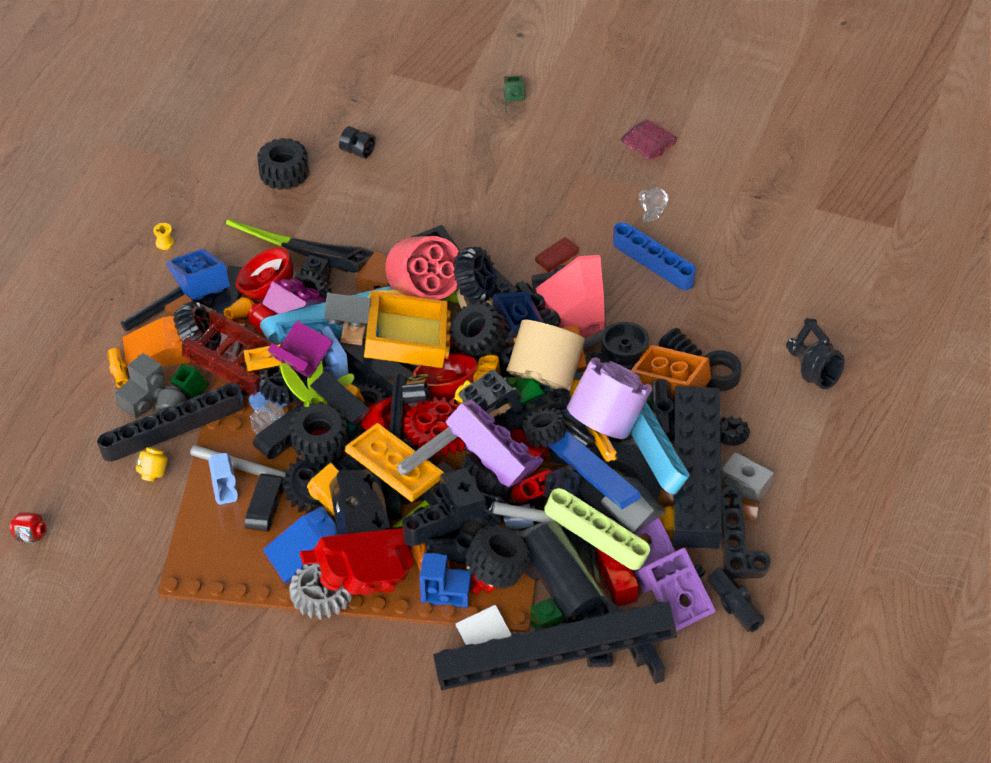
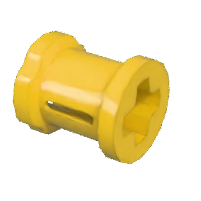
[153,223,174,250]

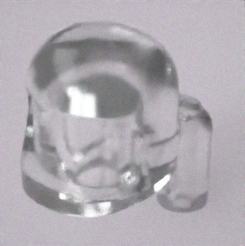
[638,187,668,224]

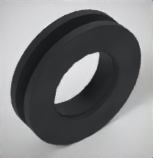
[574,442,661,526]

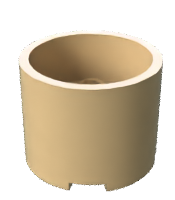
[507,320,586,391]

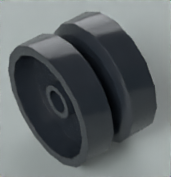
[601,322,649,371]

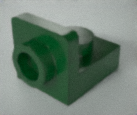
[504,76,524,101]

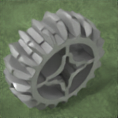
[289,564,352,620]

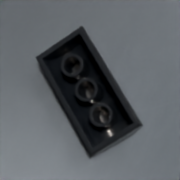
[524,522,609,623]

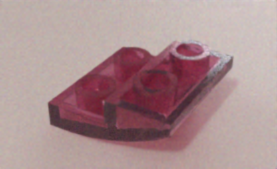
[620,119,678,159]

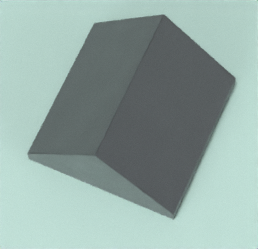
[601,477,666,534]

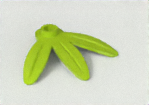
[280,361,354,407]

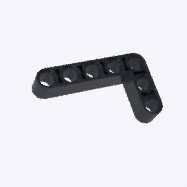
[402,441,464,546]

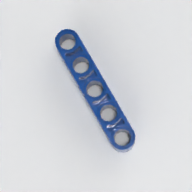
[613,222,696,290]

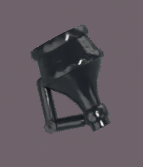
[786,318,845,389]

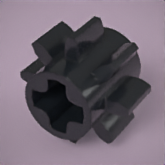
[539,308,561,327]

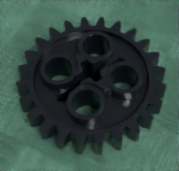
[283,456,348,514]

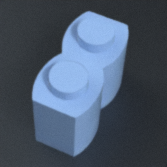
[209,453,238,505]

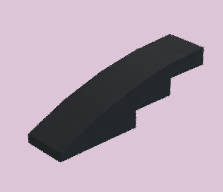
[604,600,665,684]

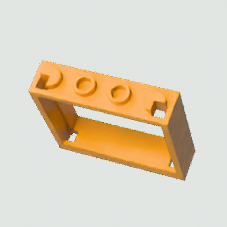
[364,291,451,368]

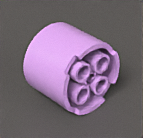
[567,358,652,439]

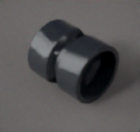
[339,126,376,159]

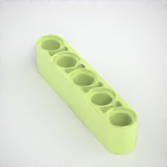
[545,488,650,570]

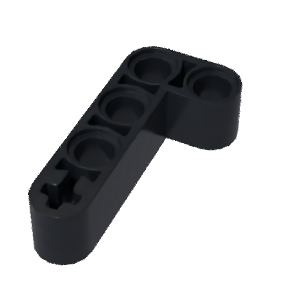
[721,486,771,579]

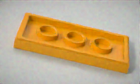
[345,423,444,502]

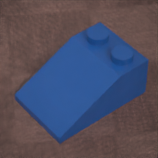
[165,248,230,300]
[263,507,338,584]

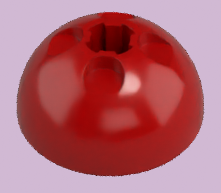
[236,248,294,301]
[413,354,478,402]

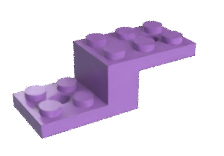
[622,518,716,631]

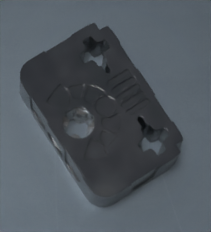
[329,469,390,535]

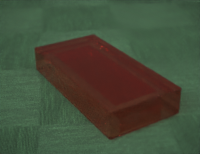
[535,237,579,272]

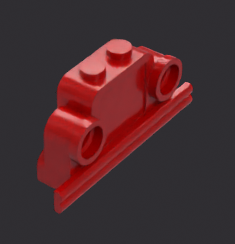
[299,528,414,596]

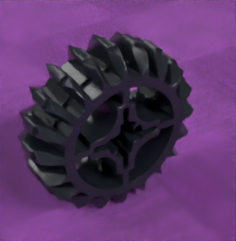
[453,246,498,303]
[173,301,221,358]
[257,366,308,406]

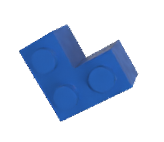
[420,553,471,608]

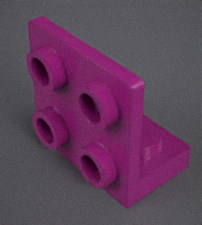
[267,321,333,378]

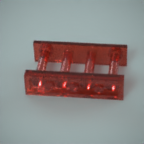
[182,310,278,395]

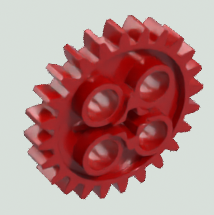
[404,397,466,456]

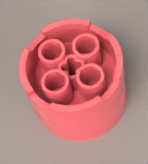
[385,236,459,300]

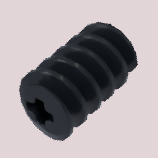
[659,328,702,356]

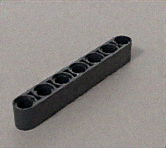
[97,383,245,462]

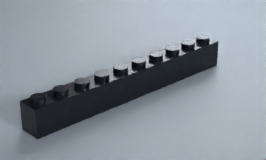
[433,601,677,690]

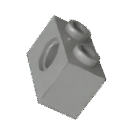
[721,452,774,501]

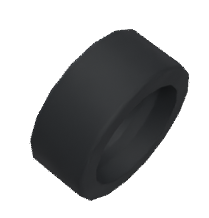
[704,350,741,391]

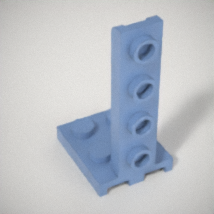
[249,326,349,416]

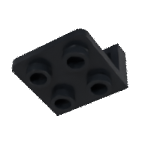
[458,369,523,413]

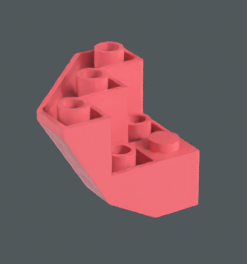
[536,255,605,337]

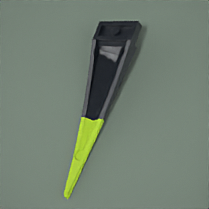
[226,219,374,273]

